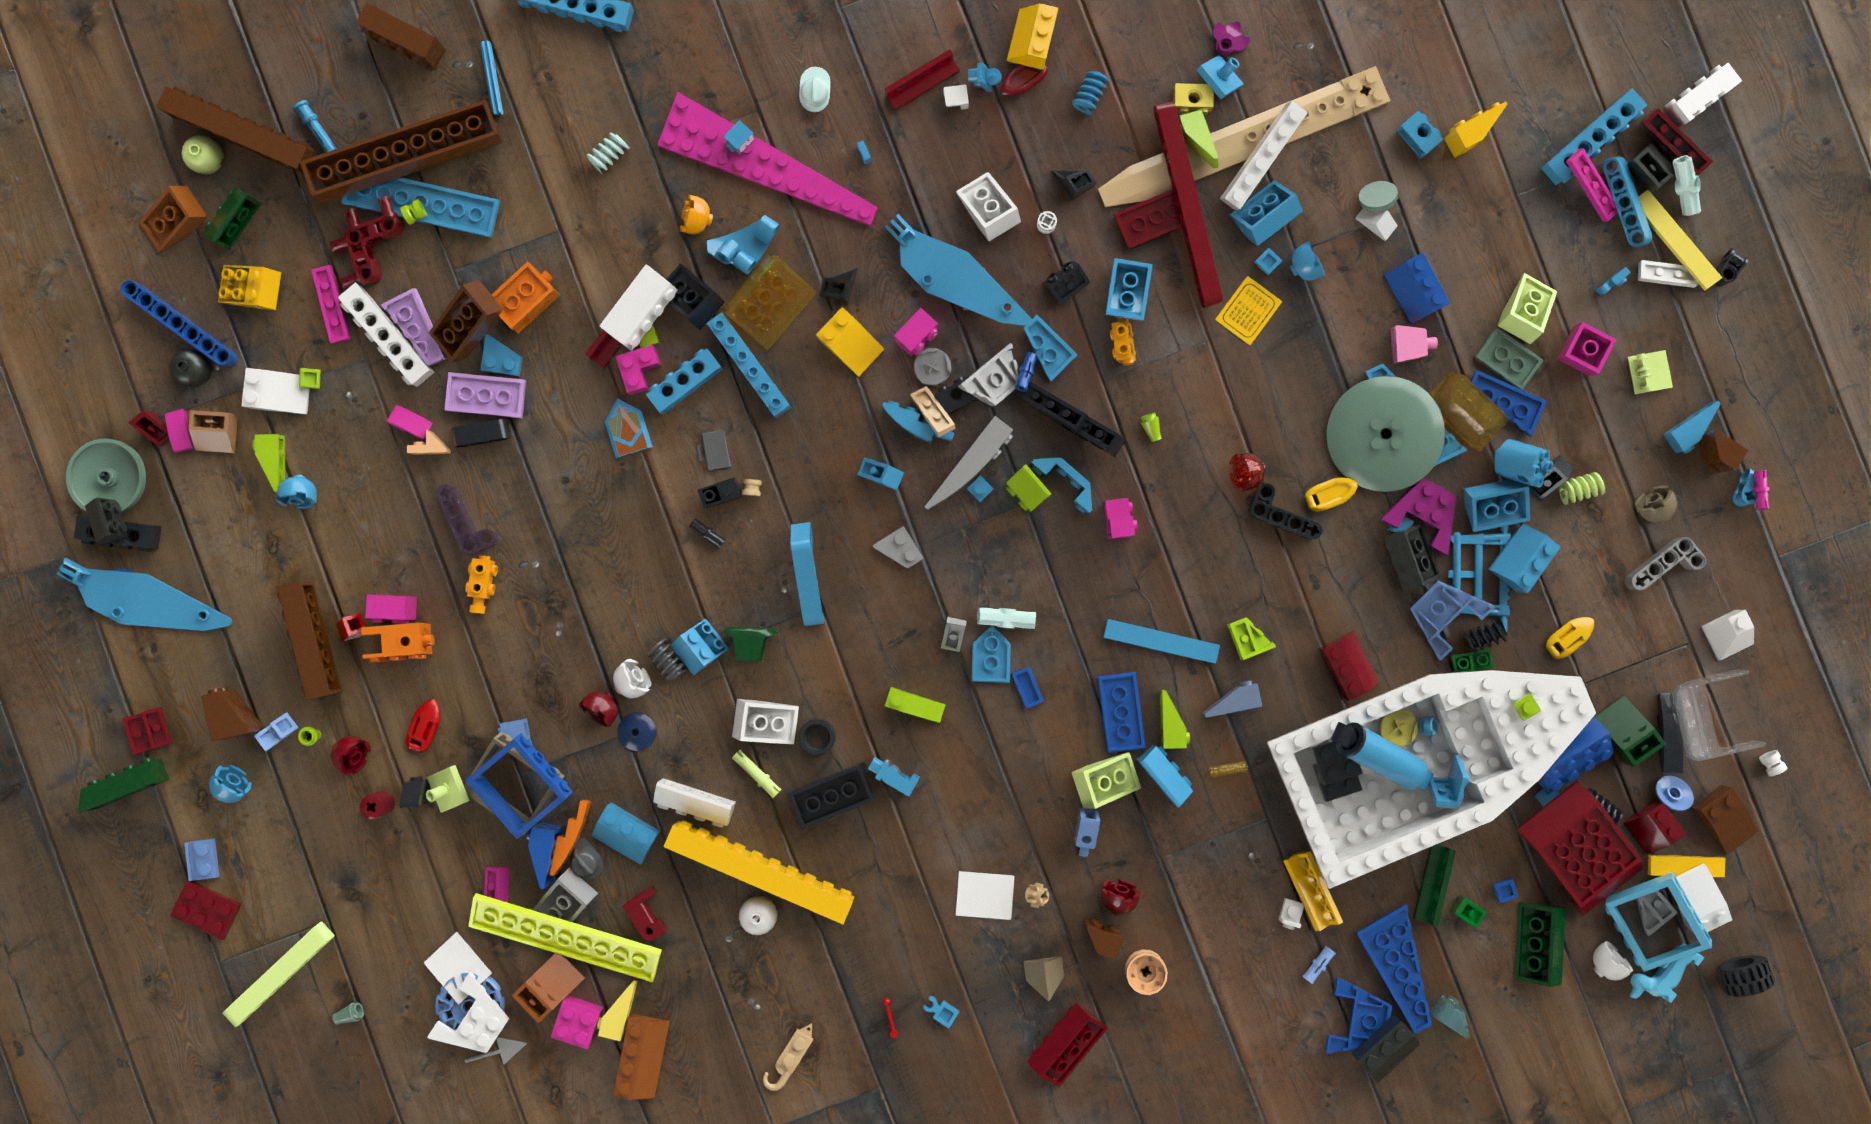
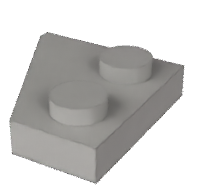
[872,526,924,569]
[1636,890,1678,936]

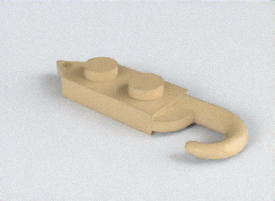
[763,1023,813,1091]

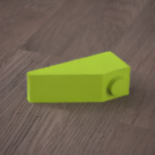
[1179,109,1218,169]
[252,434,285,492]
[885,687,946,723]
[1160,690,1190,749]

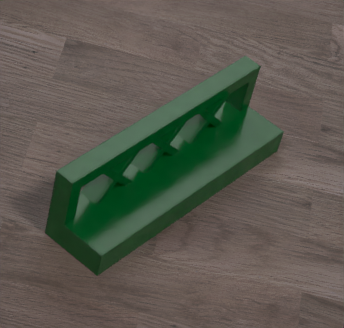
[1413,844,1456,926]

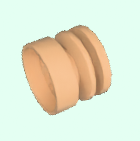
[1125,949,1168,995]

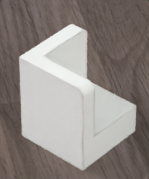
[943,85,969,110]

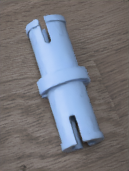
[1303,946,1336,984]

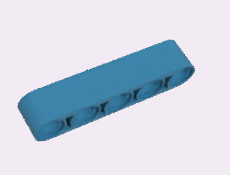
[1603,157,1652,247]

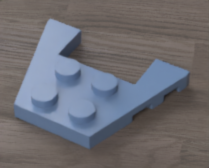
[1410,580,1495,661]

